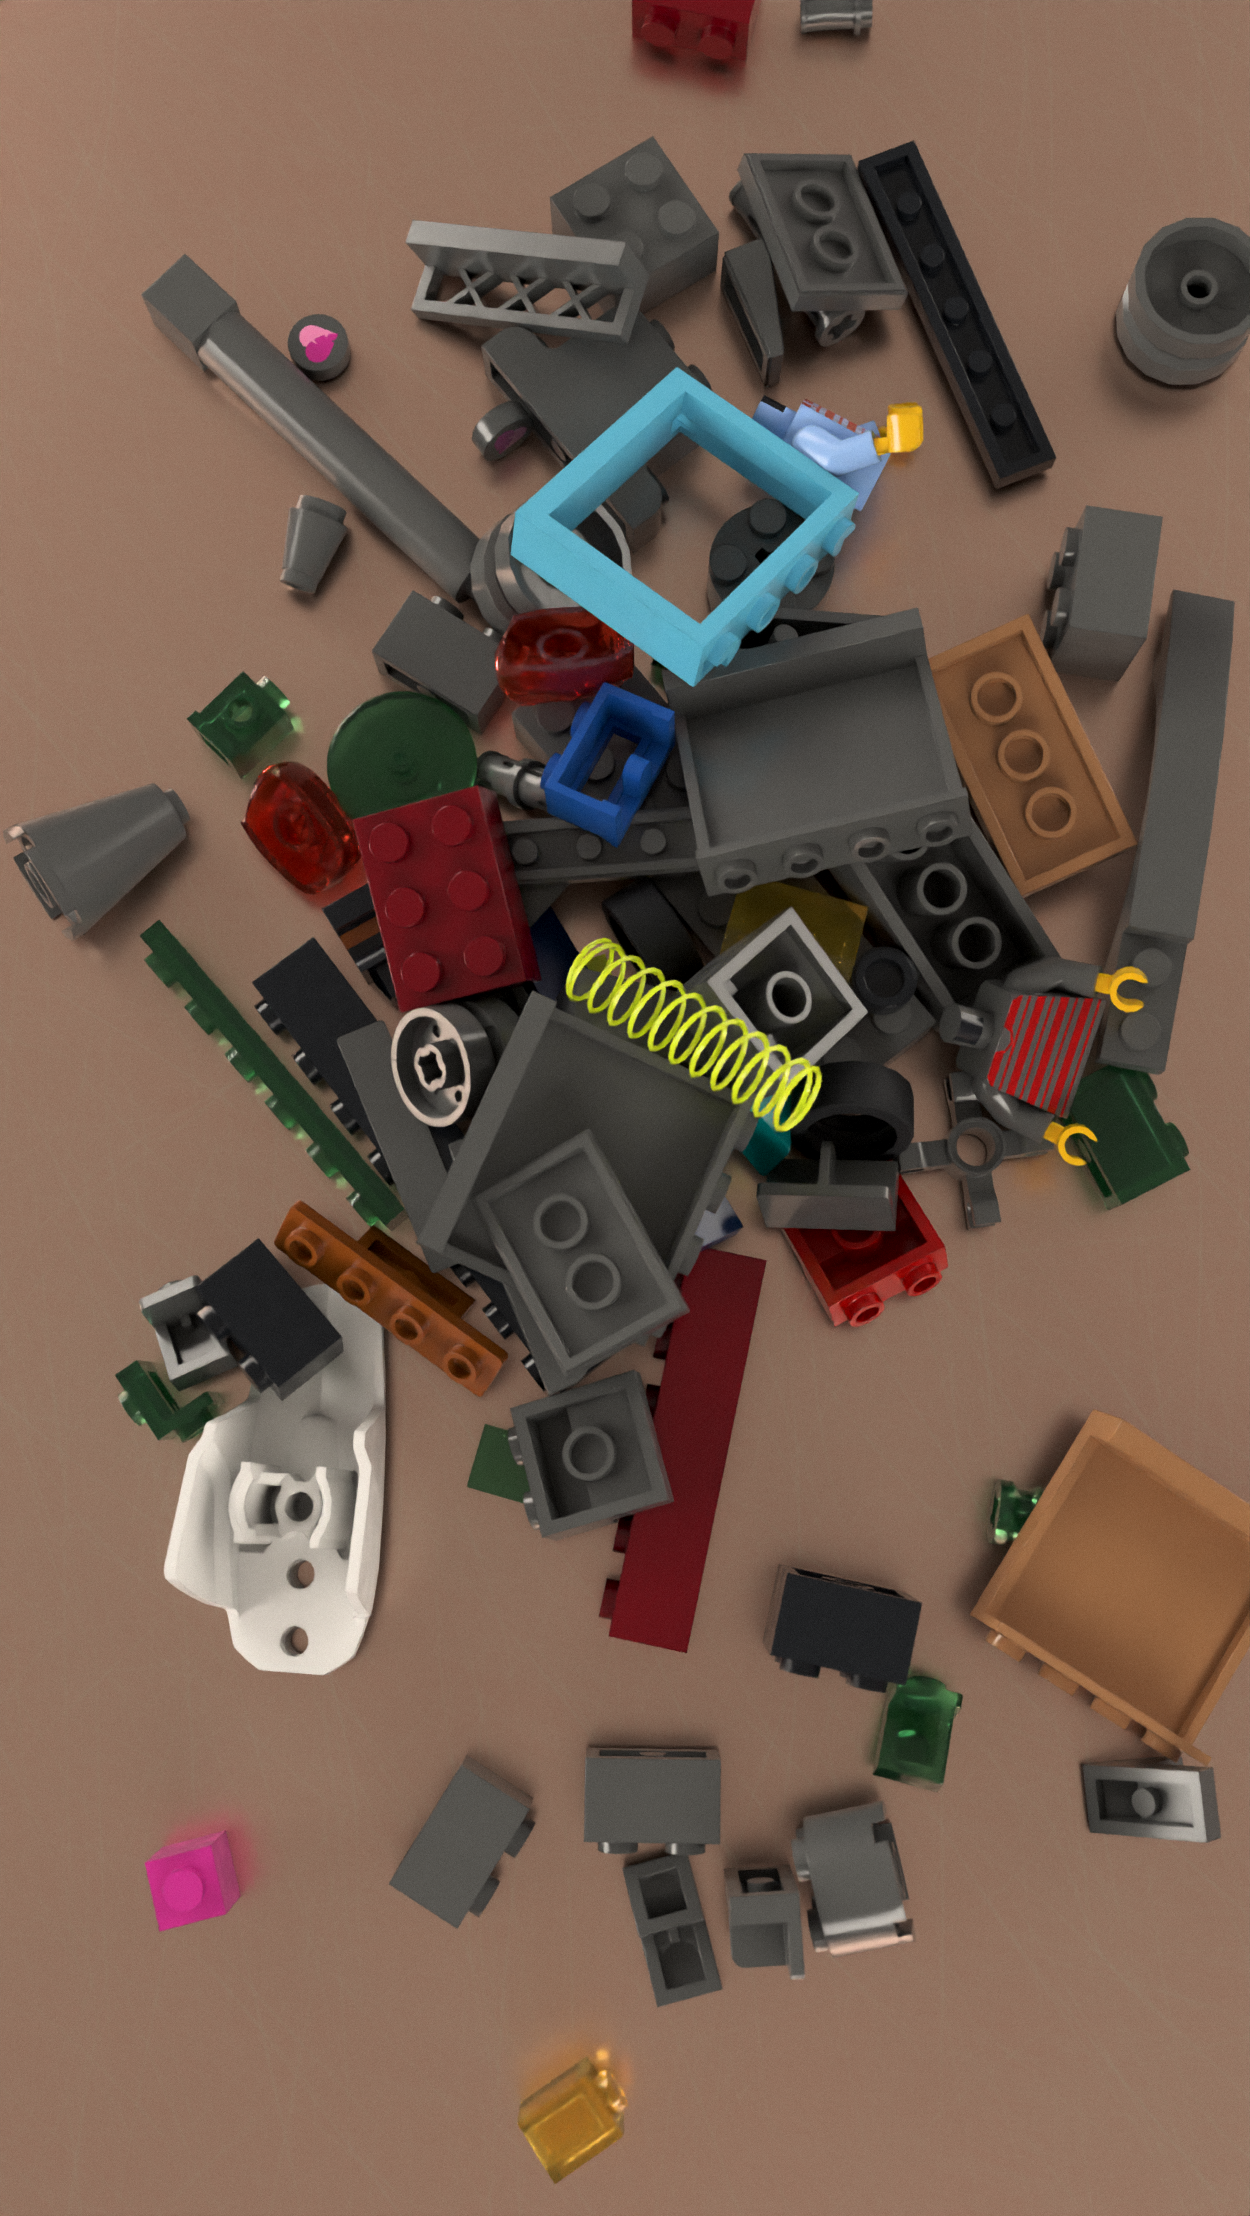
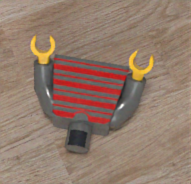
[939,957,1148,1166]

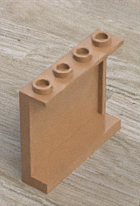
[970,1409,1250,1766]

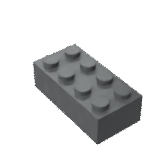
[829,817,1061,1032]

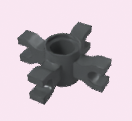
[893,1071,1055,1229]

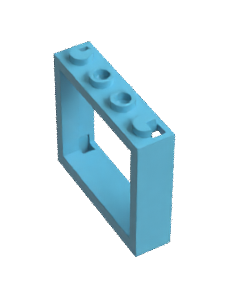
[510,367,859,687]

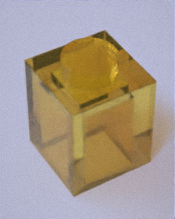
[517,2056,628,2184]

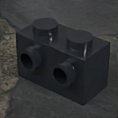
[195,1238,344,1401]

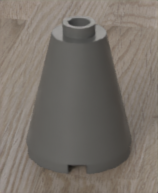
[3,783,190,941]

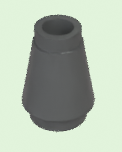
[280,495,348,593]

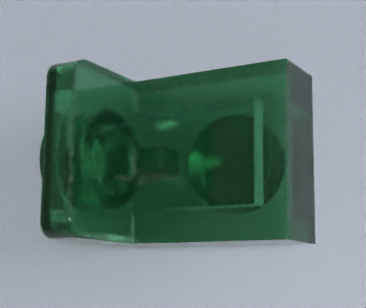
[115,1360,224,1443]
[873,1676,963,1792]

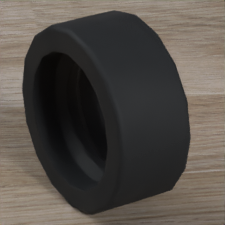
[602,878,704,992]
[790,1060,914,1161]

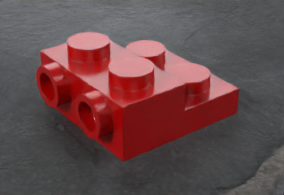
[781,1160,948,1327]

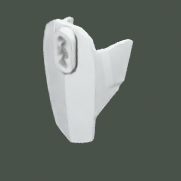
[164,1284,386,1675]

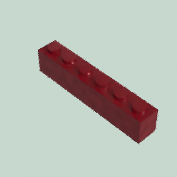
[599,1248,767,1653]

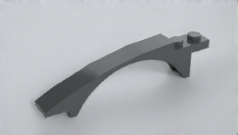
[1095,590,1235,1075]

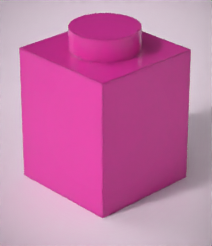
[145,1830,241,1932]

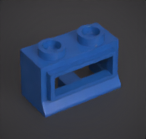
[540,682,675,848]

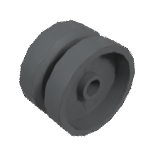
[1116,218,1250,385]
[470,499,632,650]

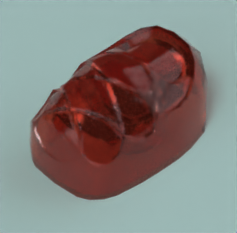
[495,606,634,707]
[241,761,362,895]

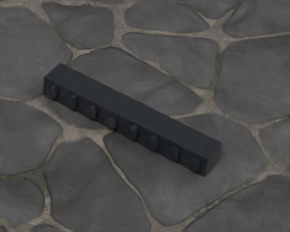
[252,937,618,1393]

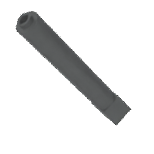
[141,254,480,603]

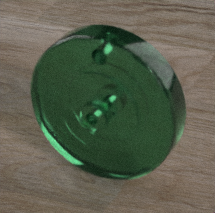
[327,691,478,823]

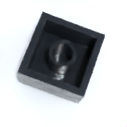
[763,1564,922,1693]

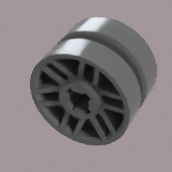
[391,995,519,1127]

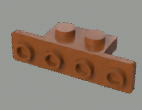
[274,1200,508,1397]

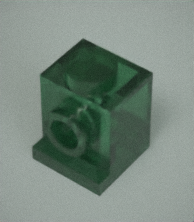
[187,671,294,779]

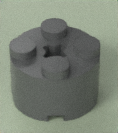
[707,498,835,612]
[791,1800,915,1958]

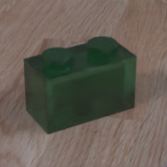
[1057,1065,1191,1211]

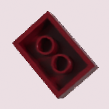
[352,785,542,1013]

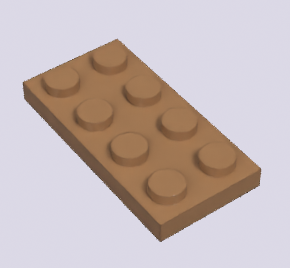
[928,613,1138,898]

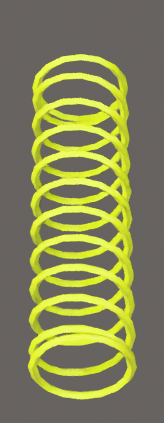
[566,937,822,1132]

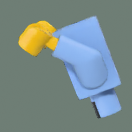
[752,395,924,511]

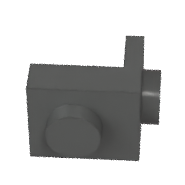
[139,1275,238,1392]

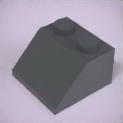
[667,907,868,1101]

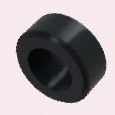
[850,946,917,1015]

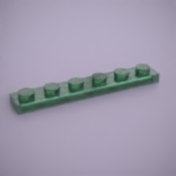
[140,920,408,1231]

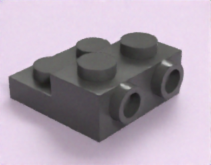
[508,1370,674,1541]

